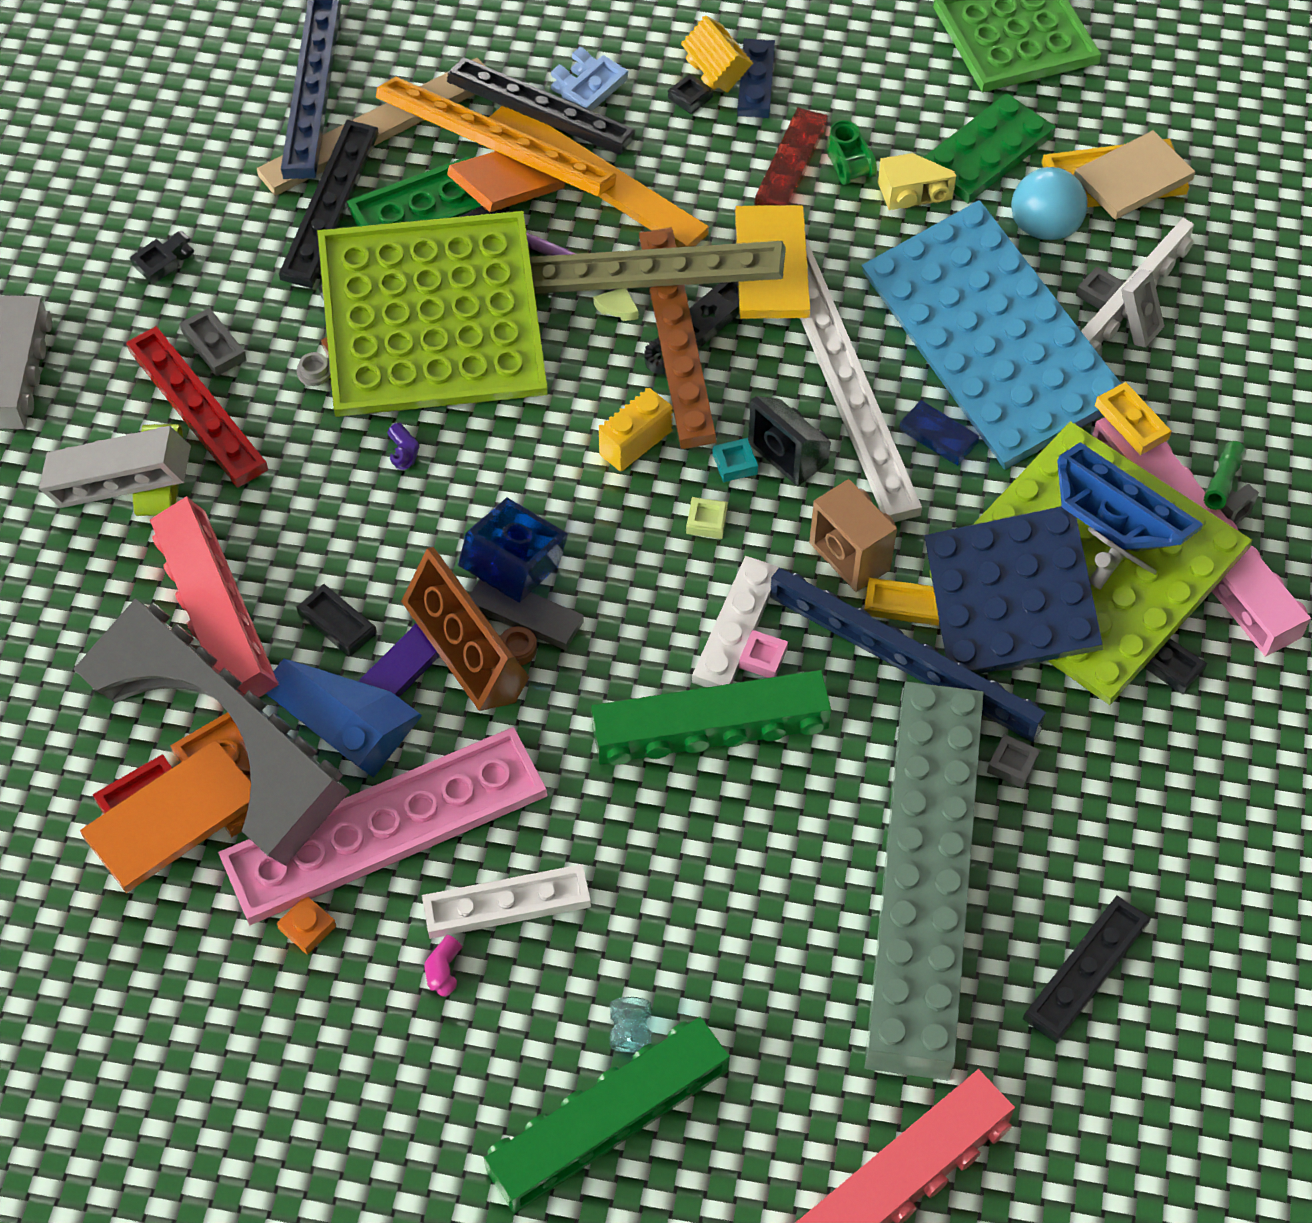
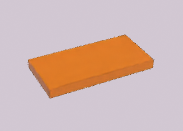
[80,739,251,893]

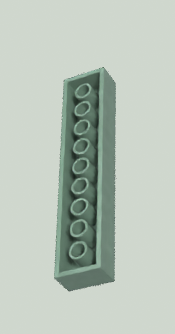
[864,682,983,1081]

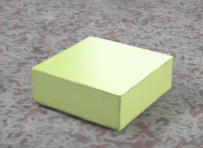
[686,497,728,539]

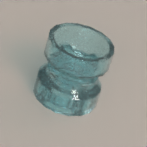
[610,997,651,1052]

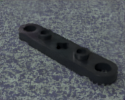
[644,282,740,374]

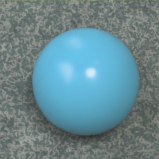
[1011,167,1088,240]

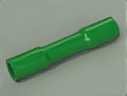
[1204,441,1246,510]

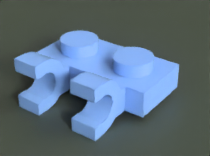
[551,47,628,111]

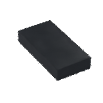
[296,584,377,657]

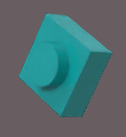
[712,438,758,482]

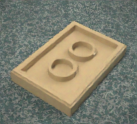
[1074,131,1196,220]

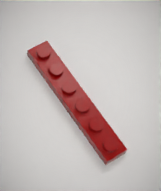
[126,326,268,488]

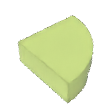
[594,288,639,321]

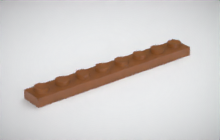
[639,227,717,449]

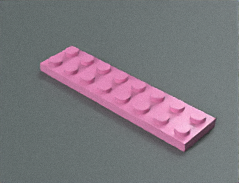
[218,727,547,926]

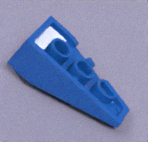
[266,658,422,778]

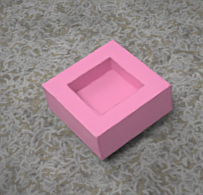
[739,630,788,678]

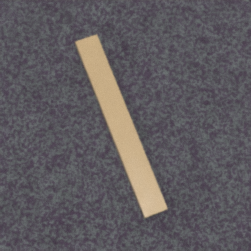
[257,57,485,196]

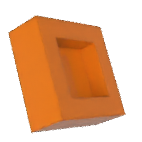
[276,897,336,955]

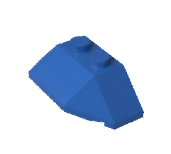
[1057,442,1203,552]

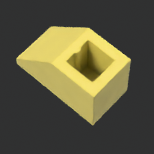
[878,153,956,210]

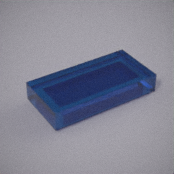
[899,400,980,466]

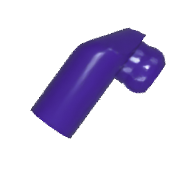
[387,422,420,470]

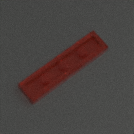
[754,107,828,206]

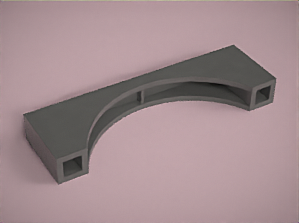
[73,598,350,866]

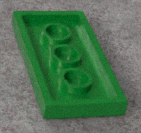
[923,93,1056,204]
[347,156,482,226]

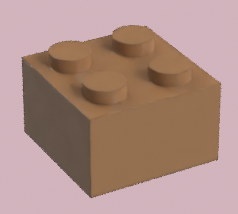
[809,479,897,592]

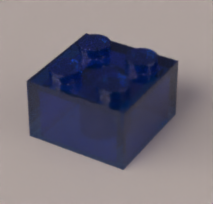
[458,497,568,603]

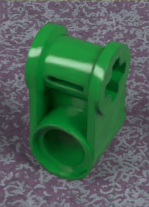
[827,120,877,185]

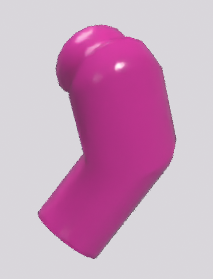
[424,935,462,997]

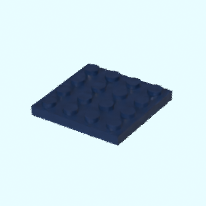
[924,506,1104,674]

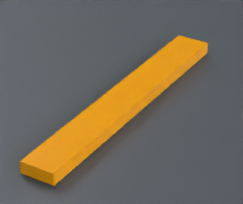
[376,77,616,197]
[489,106,709,247]

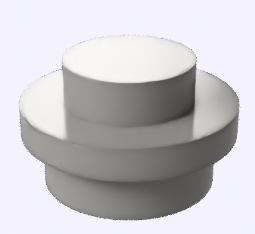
[296,352,331,386]

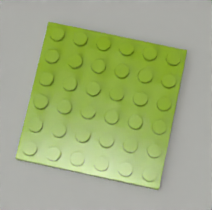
[317,211,548,417]
[930,421,1252,705]

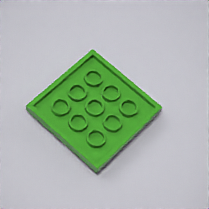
[933,0,1101,93]

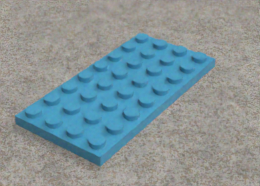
[862,200,1121,470]

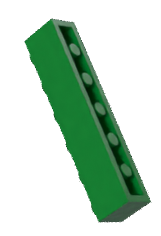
[591,670,831,765]
[484,1017,730,1214]

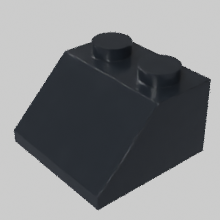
[748,396,831,487]

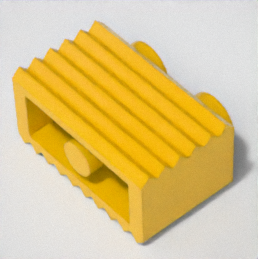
[681,16,753,93]
[599,388,673,471]

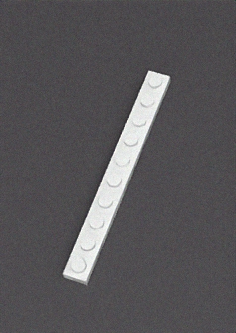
[800,239,922,522]

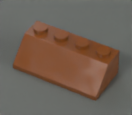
[401,547,529,711]

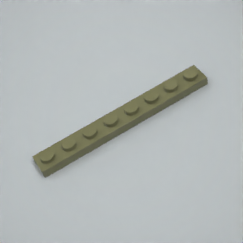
[530,241,786,294]

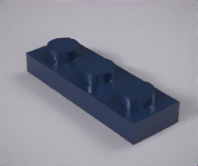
[737,38,775,118]

